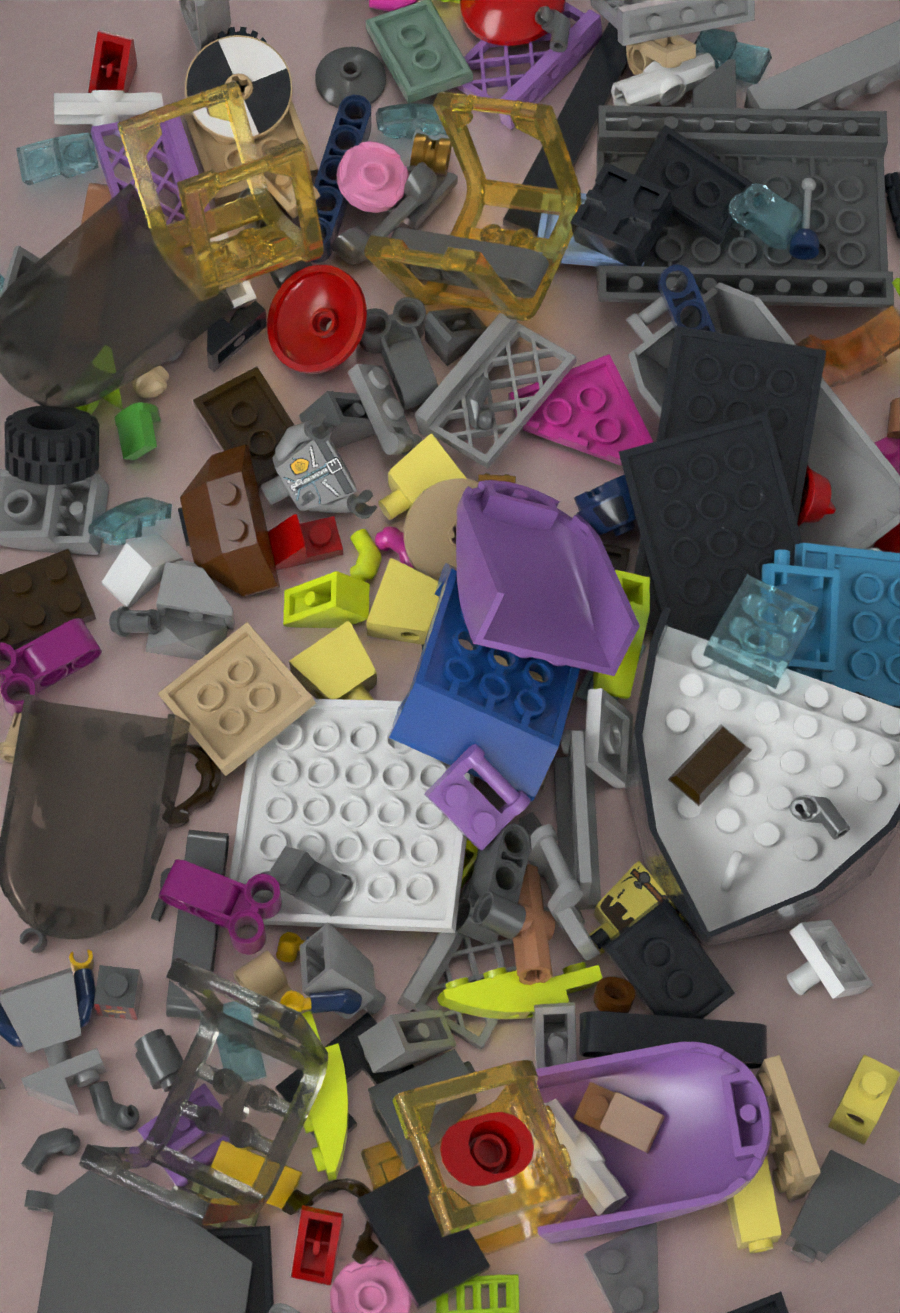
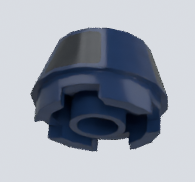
[574,475,636,537]

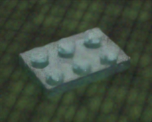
[703,575,819,689]

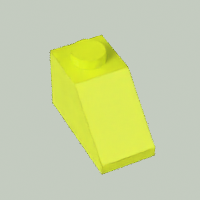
[283,571,370,628]

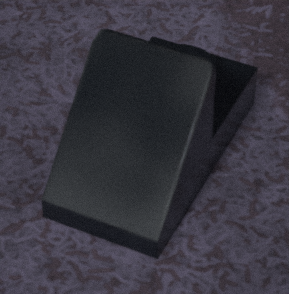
[207,300,267,372]

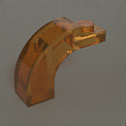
[796,305,900,388]

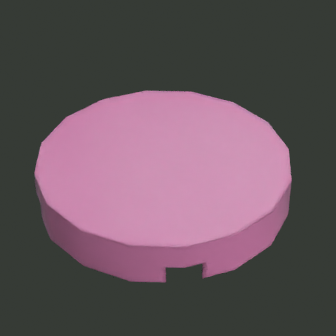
[337,141,409,213]
[330,1257,411,1313]

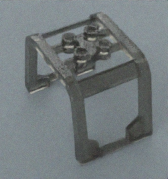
[79,957,328,1226]

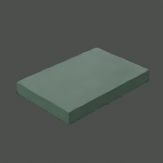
[365,0,473,104]

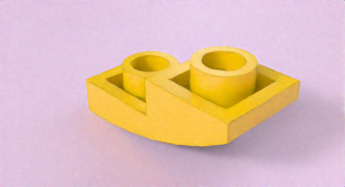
[207,1140,303,1209]

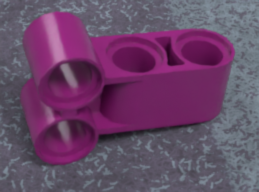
[0,618,102,717]
[158,859,282,955]

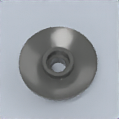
[315,47,386,108]

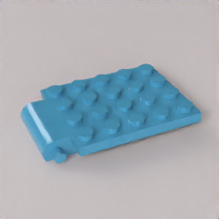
[758,543,900,708]

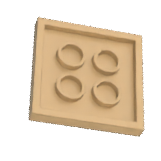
[182,91,318,206]
[158,622,316,776]
[755,1055,821,1202]

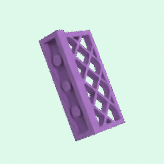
[456,2,603,130]
[91,106,218,259]

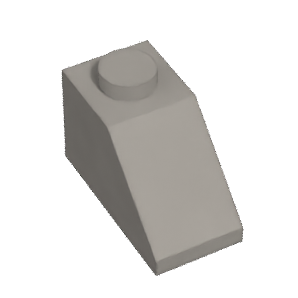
[156,560,235,630]
[358,1009,457,1073]

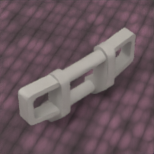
[519,812,600,961]

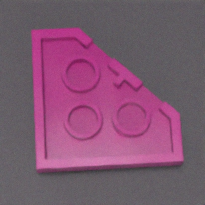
[508,354,653,466]

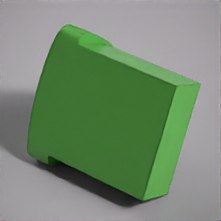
[115,402,161,460]

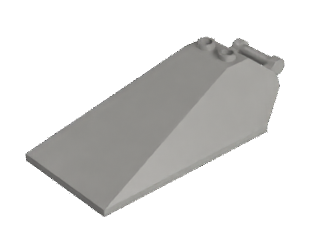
[626,275,900,550]

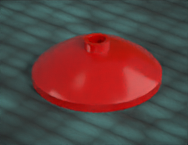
[460,0,566,46]
[267,264,367,374]

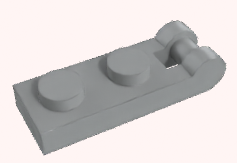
[348,364,422,456]

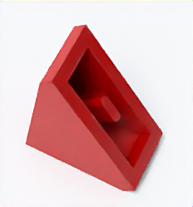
[88,30,138,93]
[291,1205,344,1285]

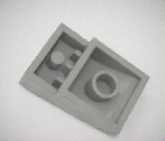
[0,469,109,555]

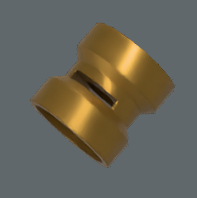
[410,133,452,175]

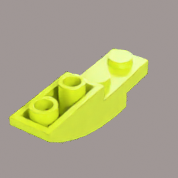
[437,962,603,1019]
[291,1011,349,1181]

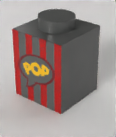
[94,965,143,1020]

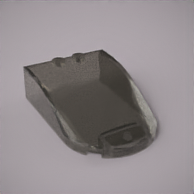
[0,183,234,408]
[0,694,190,940]

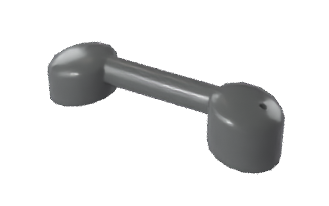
[331,162,437,265]

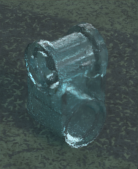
[729,183,803,250]

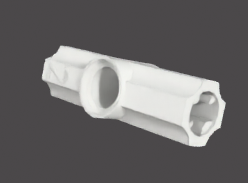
[611,52,716,107]
[54,90,163,127]
[528,1098,629,1216]

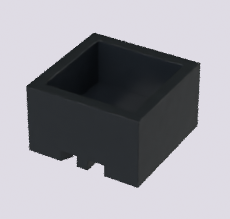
[570,162,674,266]

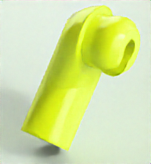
[350,529,382,582]

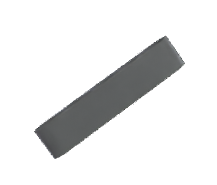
[379,227,549,298]
[166,830,229,1020]

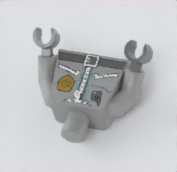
[261,412,377,519]

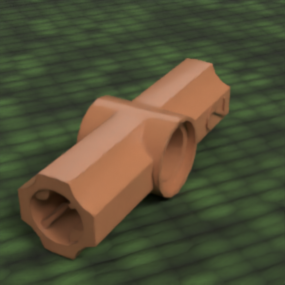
[513,864,555,985]

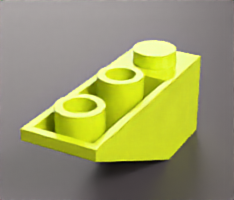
[593,570,650,699]

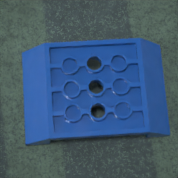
[389,563,580,802]

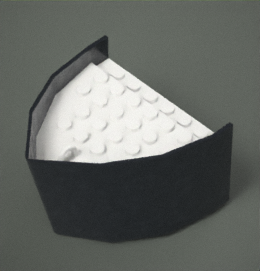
[625,606,900,947]

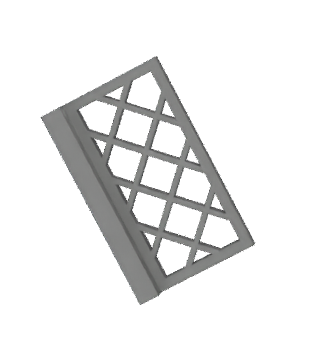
[591,0,755,46]
[415,308,577,469]
[553,731,601,910]
[397,876,556,1050]

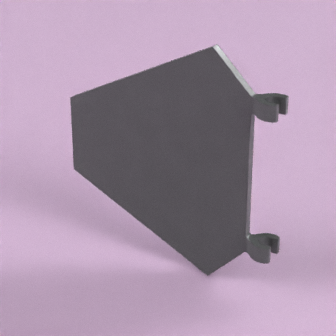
[24,1160,253,1313]

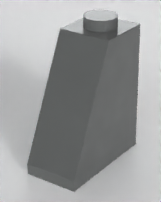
[368,1049,479,1170]
[785,1150,900,1263]

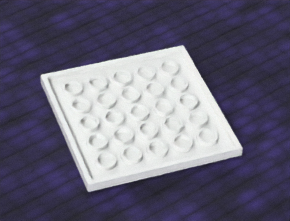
[229,699,474,933]

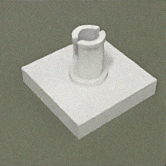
[561,688,633,788]
[787,919,873,999]

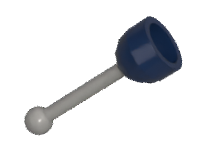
[789,178,819,260]

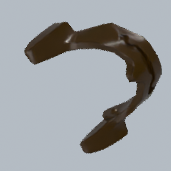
[136,734,221,828]
[282,1178,379,1264]

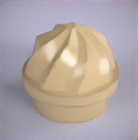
[131,360,169,398]

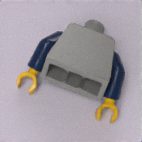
[276,923,386,1023]
[0,949,96,1067]

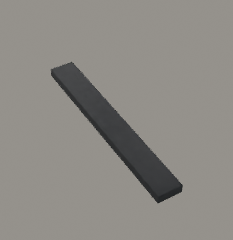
[503,22,628,239]

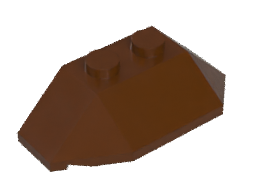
[180,444,280,598]

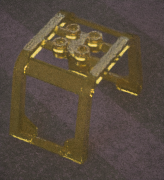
[117,81,324,302]
[364,91,581,321]
[361,1060,584,1256]

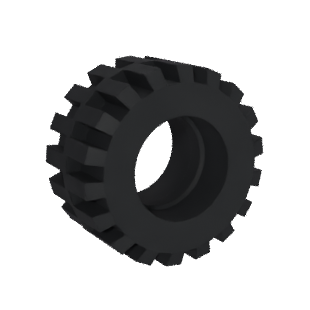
[4,405,99,485]

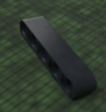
[579,1011,767,1069]

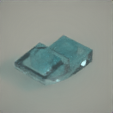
[694,28,772,84]
[375,103,455,139]
[16,133,99,185]
[88,497,172,545]

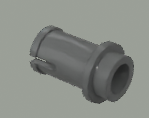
[109,606,161,637]

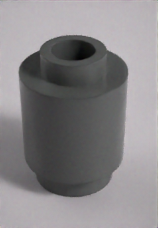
[134,1029,189,1092]

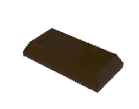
[668,724,752,806]

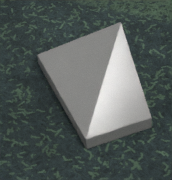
[146,615,228,660]

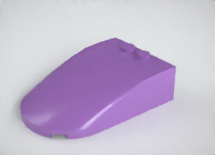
[456,480,640,676]
[514,1042,772,1244]

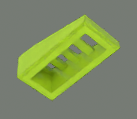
[436,1274,519,1313]

